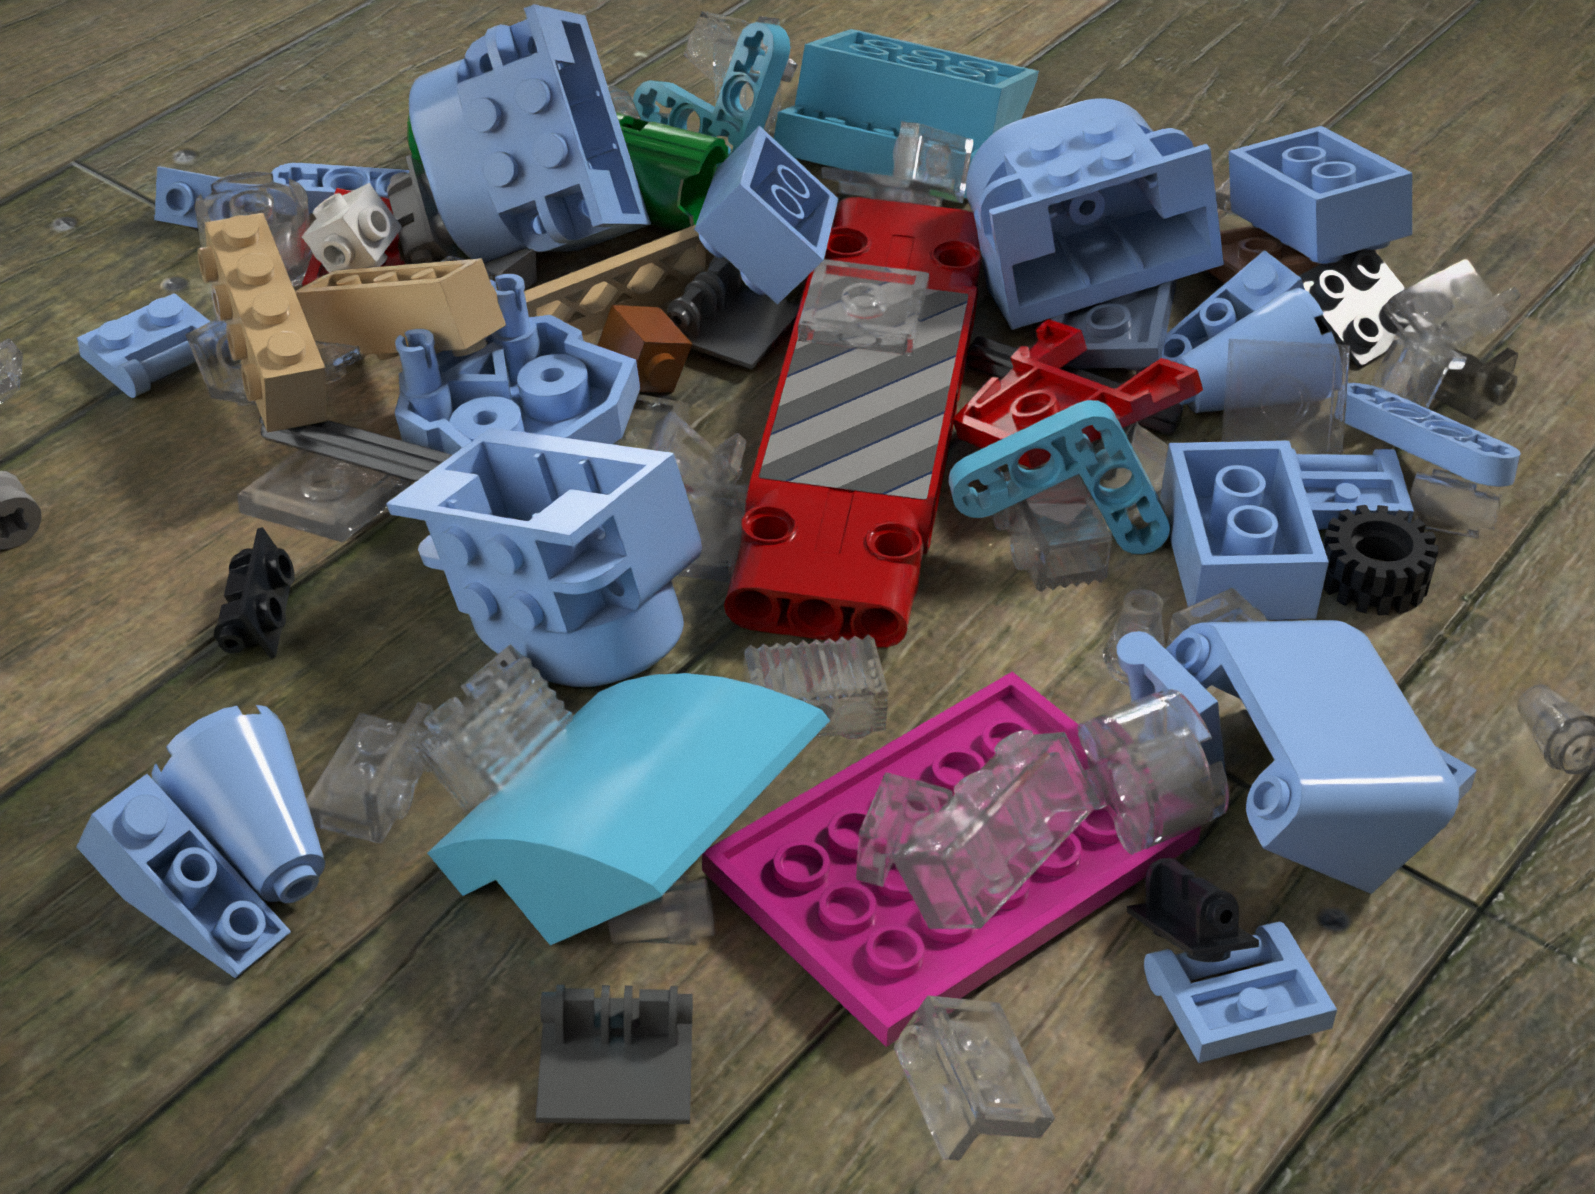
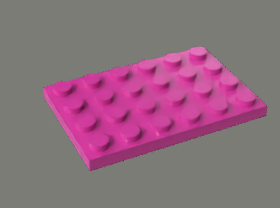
[702,671,1202,1047]

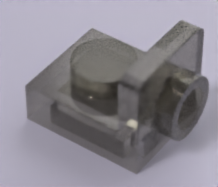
[1418,348,1518,420]

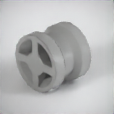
[0,471,42,549]

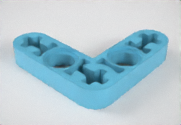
[632,22,791,168]
[948,400,1170,554]

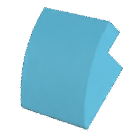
[774,29,1039,199]
[427,673,830,946]

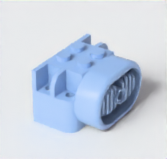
[409,4,651,263]
[966,98,1224,330]
[386,428,702,687]

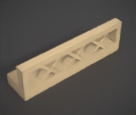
[524,225,714,336]

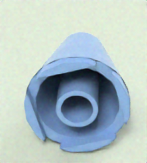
[1176,288,1341,413]
[151,705,325,903]

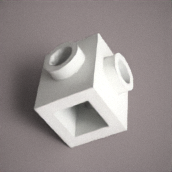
[302,183,402,273]

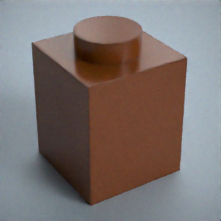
[597,305,692,393]

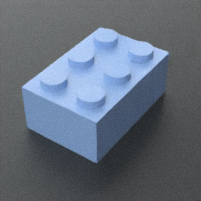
[694,126,838,305]
[1229,126,1412,264]
[1160,441,1328,622]

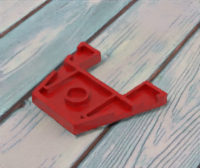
[952,319,1203,469]

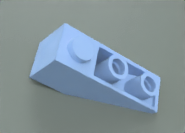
[1145,250,1316,368]
[76,774,291,979]

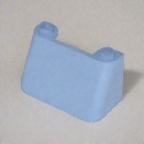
[1166,620,1459,894]

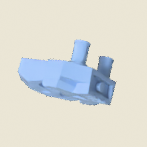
[395,274,640,455]

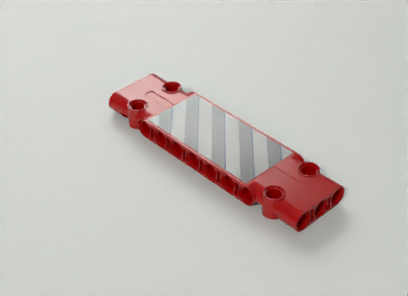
[724,197,982,647]

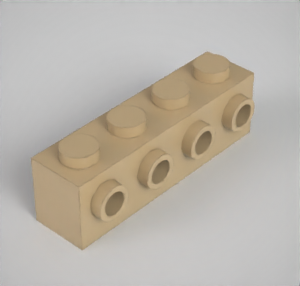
[197,213,327,433]
[295,258,506,362]

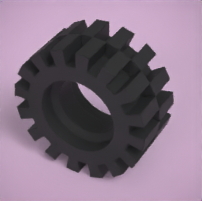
[1323,505,1438,615]

